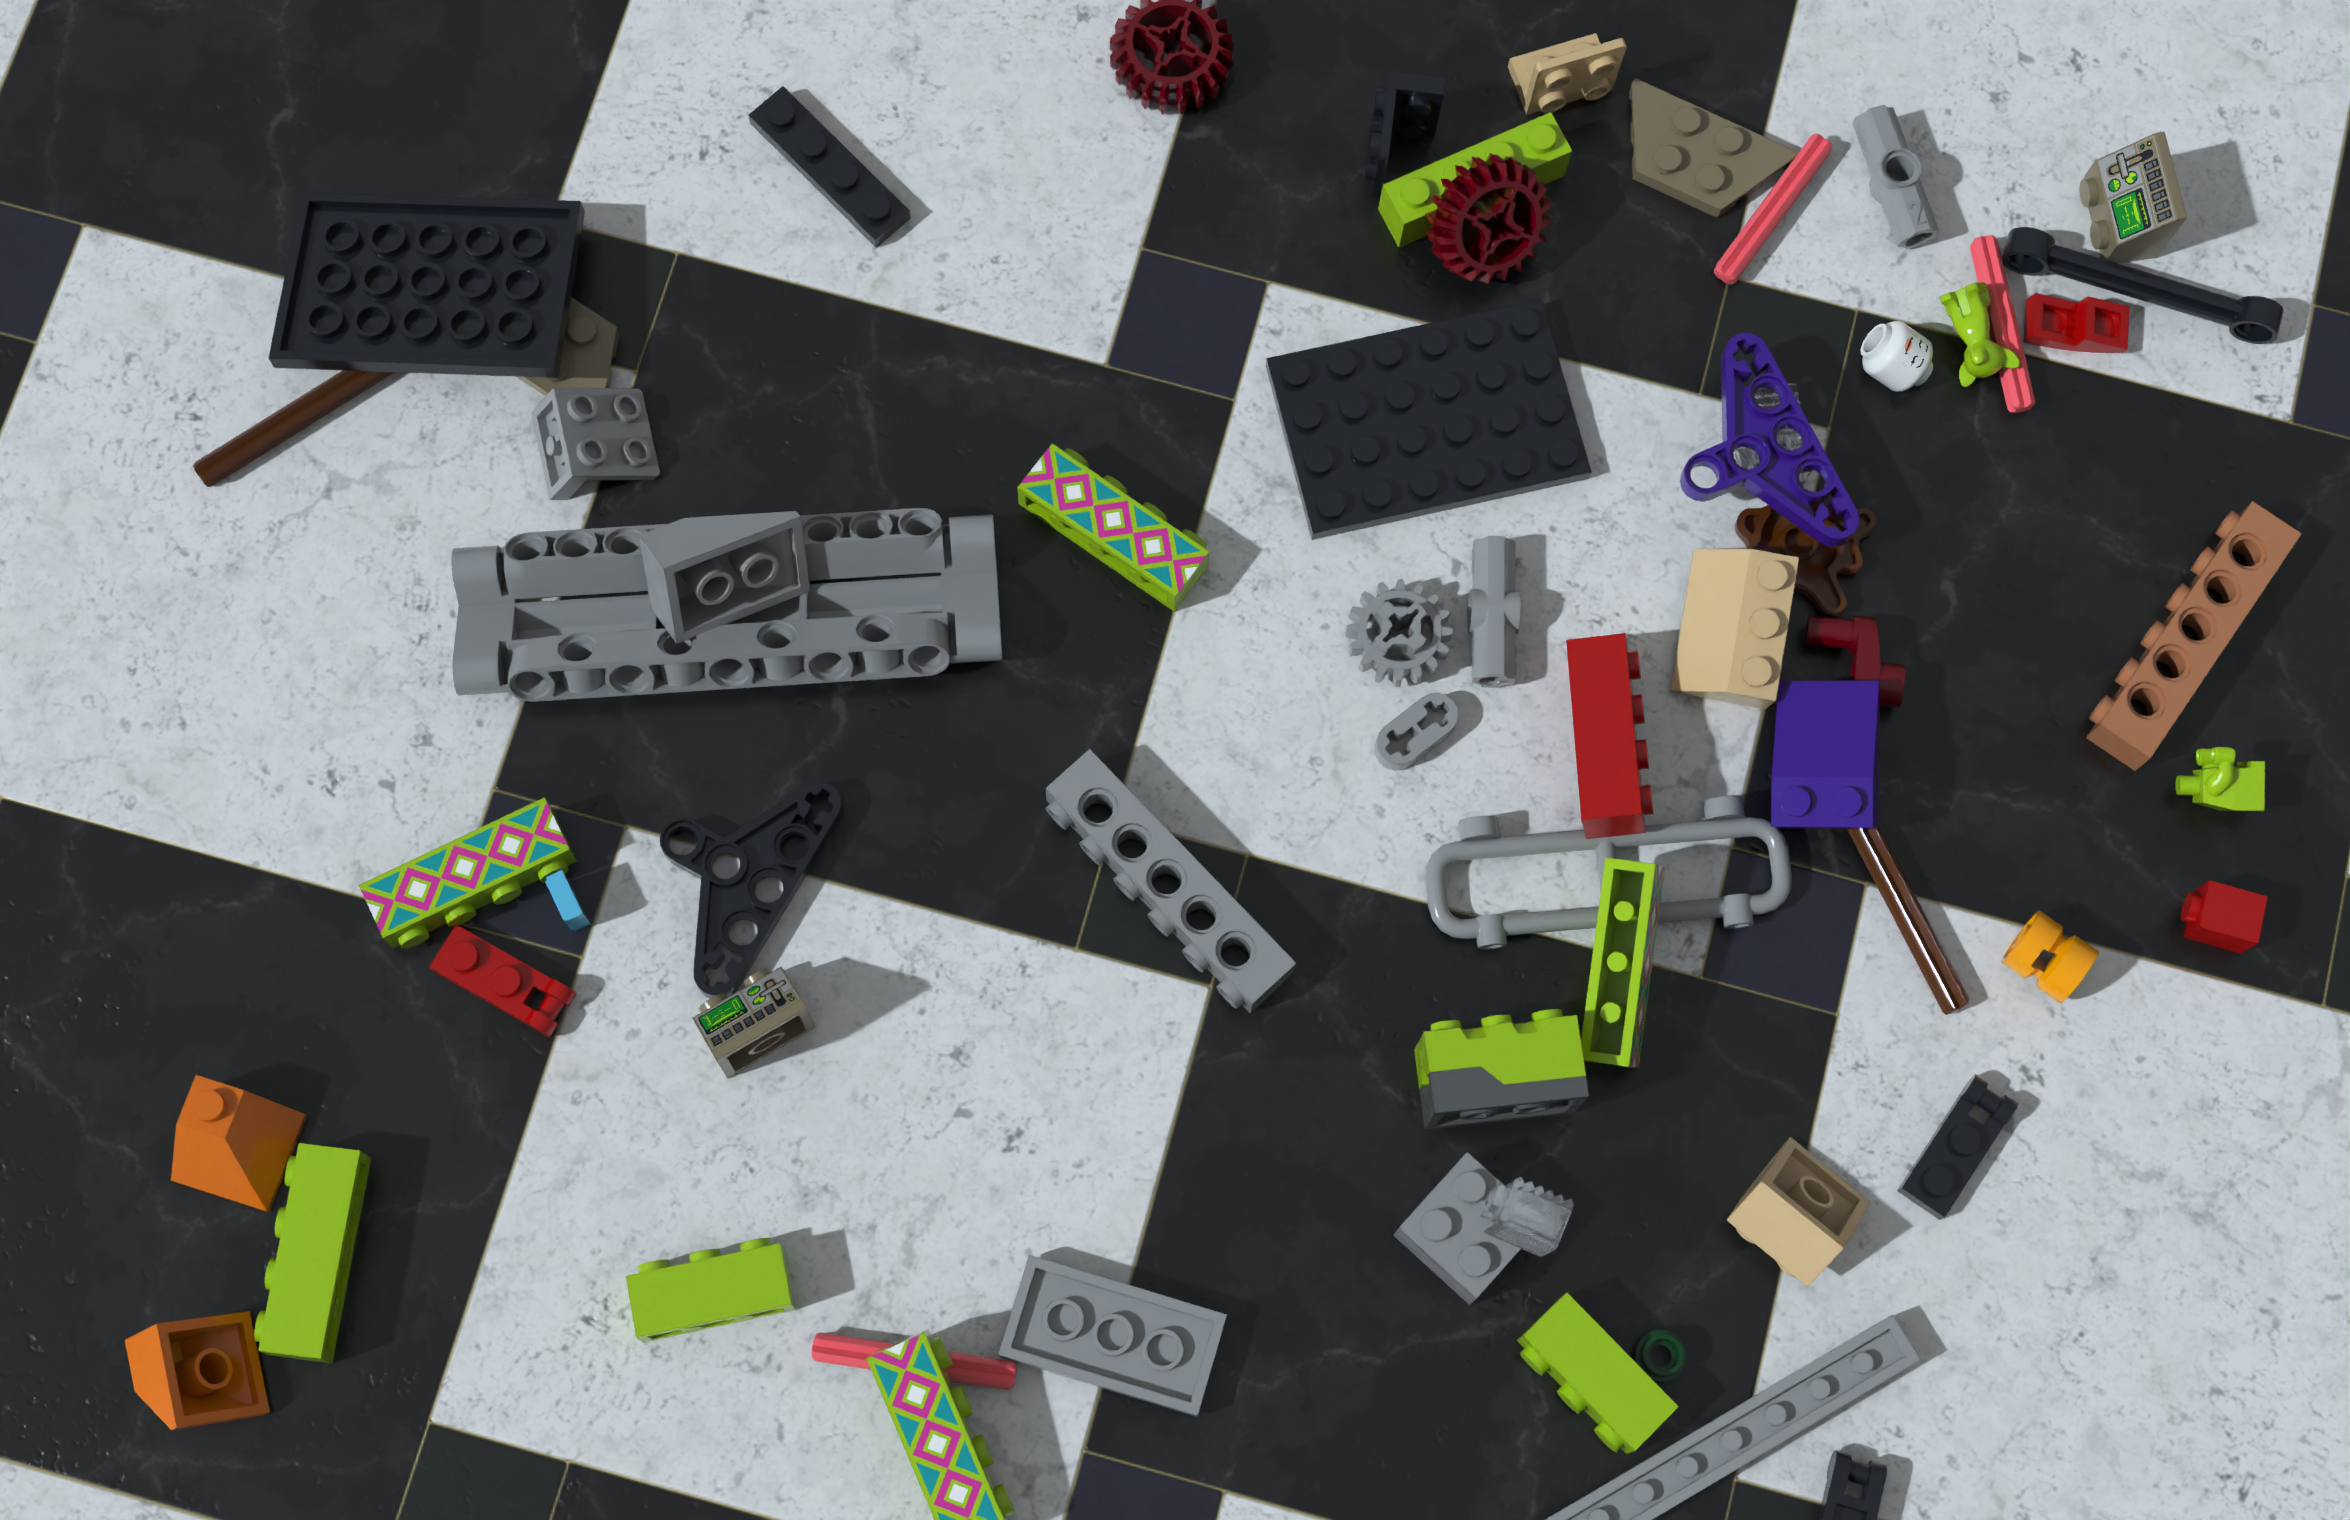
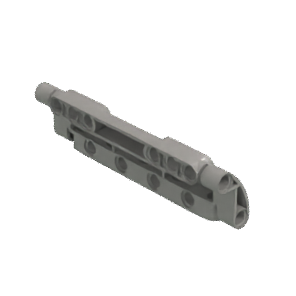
[451,508,1002,702]

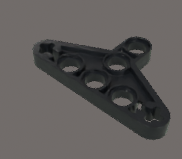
[660,781,843,998]

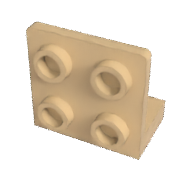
[1508,33,1627,115]

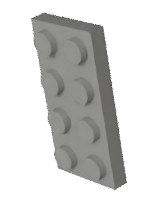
[998,1255,1227,1417]

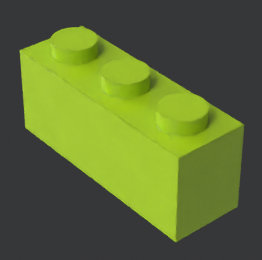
[626,1238,796,1343]
[1517,1292,1679,1454]

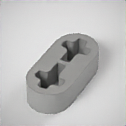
[1375,693,1458,771]

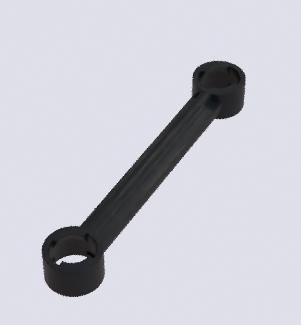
[2002,227,2284,344]

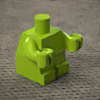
[2175,747,2265,811]

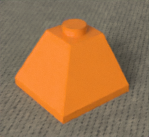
[171,1075,307,1213]
[125,1311,270,1430]

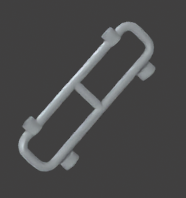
[1425,795,1792,949]

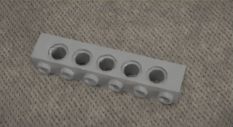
[1046,749,1296,1013]

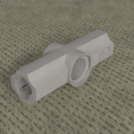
[1852,105,1939,250]
[1467,536,1521,688]

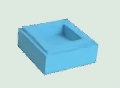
[545,870,591,932]

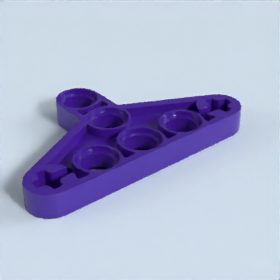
[1680,332,1859,547]

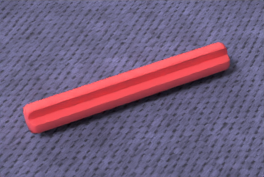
[1714,134,1833,285]
[1970,235,2036,413]
[812,1332,1017,1390]

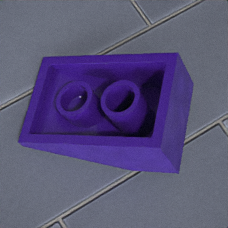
[1771,681,1880,830]

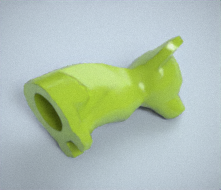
[1939,282,2021,387]

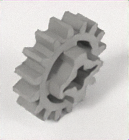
[1345,579,1453,687]

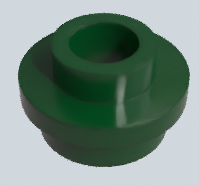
[1634,1330,1687,1382]

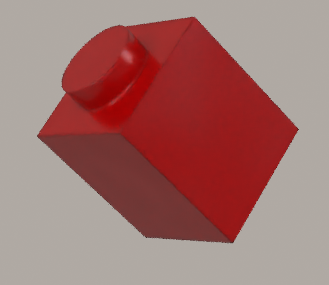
[2181,880,2268,954]

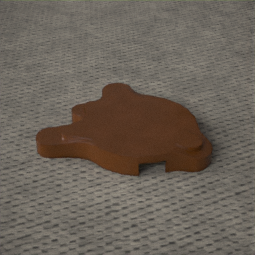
[1735,503,1877,618]

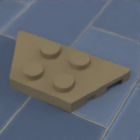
[1629,78,1797,218]
[515,297,620,396]

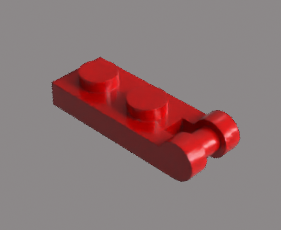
[429,924,577,1037]

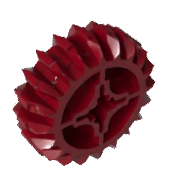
[1110,0,1234,115]
[1425,153,1553,284]

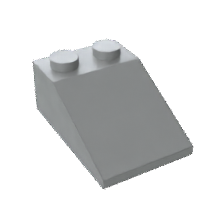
[639,511,810,644]

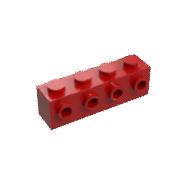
[1566,633,1654,839]

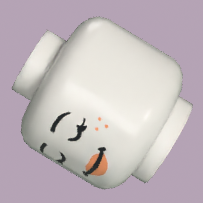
[1860,321,1933,392]

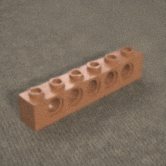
[2086,501,2302,771]

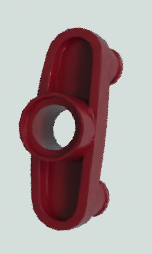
[1805,615,1905,708]

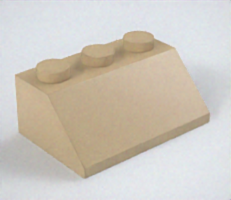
[1669,549,1799,709]

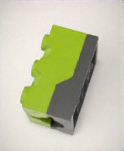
[1414,1009,1589,1129]

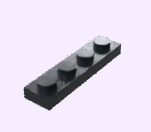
[748,86,911,248]

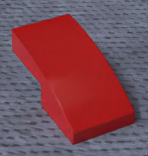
[2023,293,2130,353]

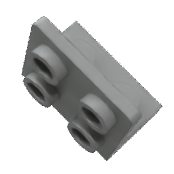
[531,387,660,500]

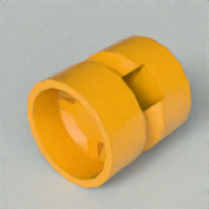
[2001,910,2099,1004]

